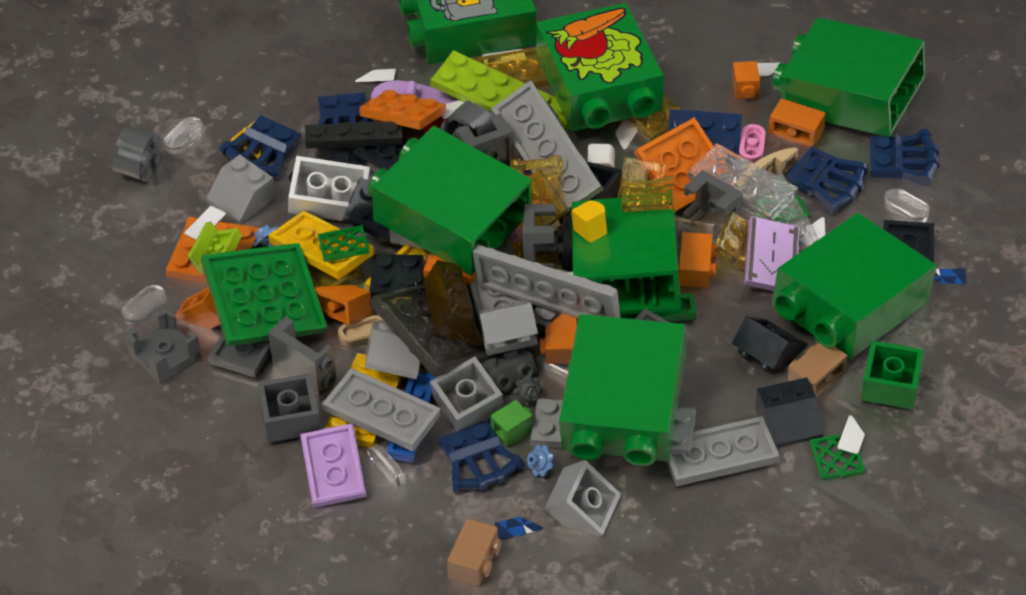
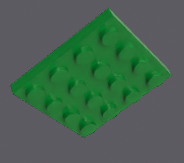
[200,243,327,346]

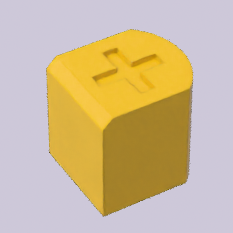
[571,201,607,243]

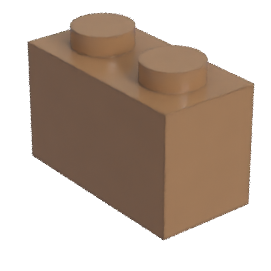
[788,343,848,397]
[447,519,501,586]

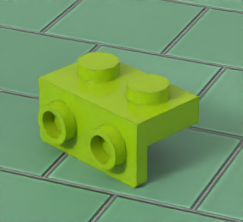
[188,221,243,274]

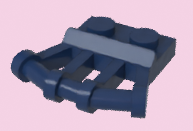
[318,92,373,124]
[219,115,301,179]
[870,128,940,186]
[786,146,868,214]
[439,421,525,493]

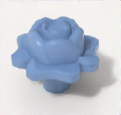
[253,225,278,247]
[527,445,554,477]

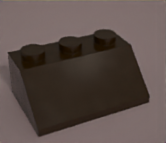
[423,260,484,346]

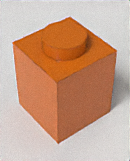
[732,61,760,99]

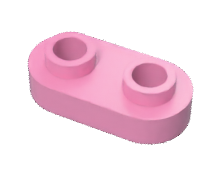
[739,124,766,165]

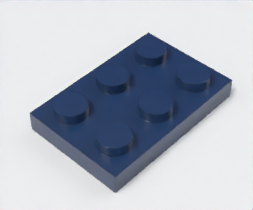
[668,109,743,162]

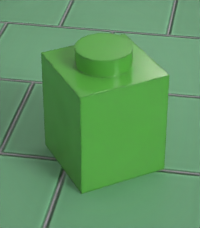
[491,400,533,448]

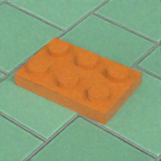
[360,90,446,130]

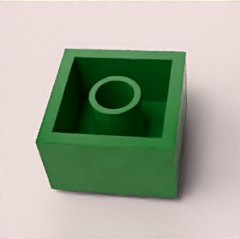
[861,340,924,410]

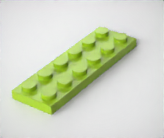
[430,50,569,131]

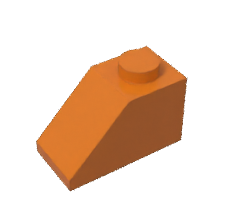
[315,285,372,325]
[175,287,220,329]
[540,313,577,364]

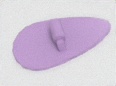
[371,80,454,104]

